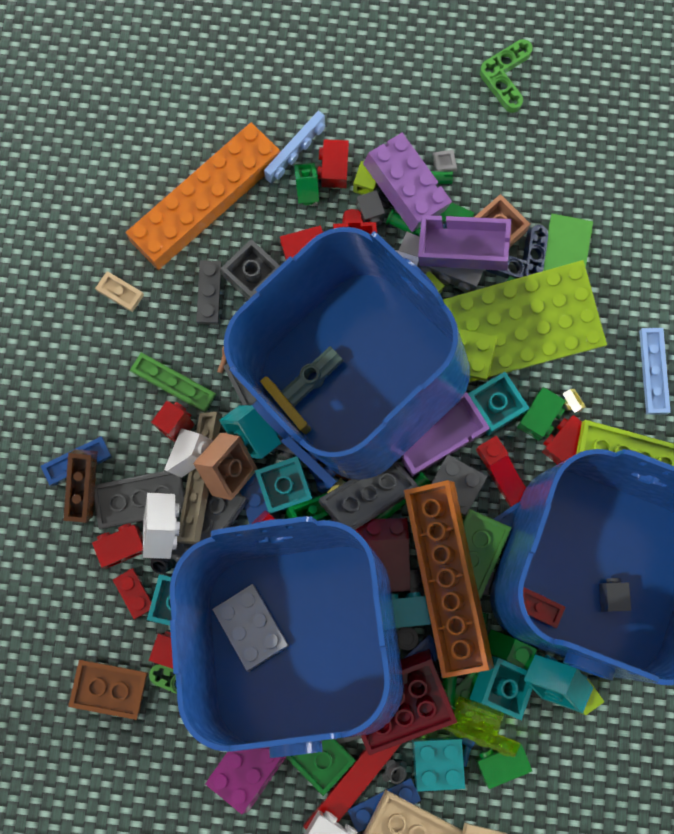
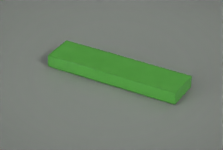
[130,352,216,413]

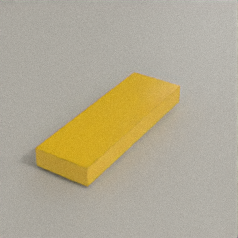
[260,376,311,435]

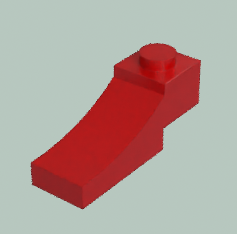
[476,435,526,507]

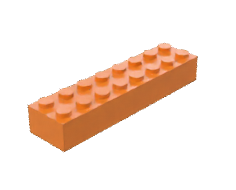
[125,122,280,270]
[404,480,494,678]

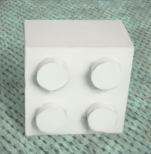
[143,493,180,559]

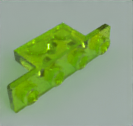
[442,696,521,757]

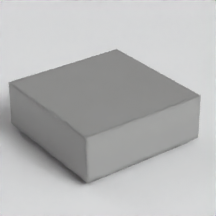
[432,150,457,172]

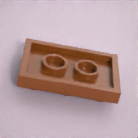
[68,660,148,720]

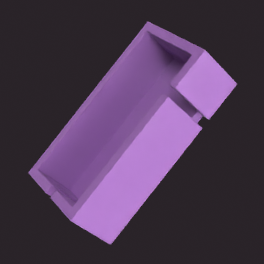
[363,132,452,232]
[418,215,511,271]
[401,391,490,478]

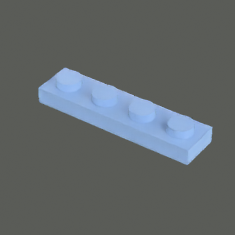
[264,110,325,184]
[639,328,671,415]

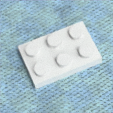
[213,584,289,672]

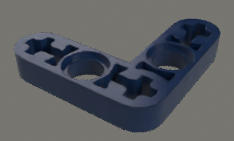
[486,224,548,279]

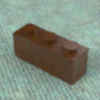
[63,449,98,523]

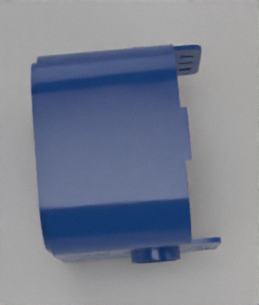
[224,227,470,480]
[490,449,674,685]
[170,516,404,758]

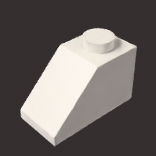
[164,428,213,478]

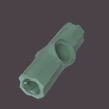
[281,346,344,406]

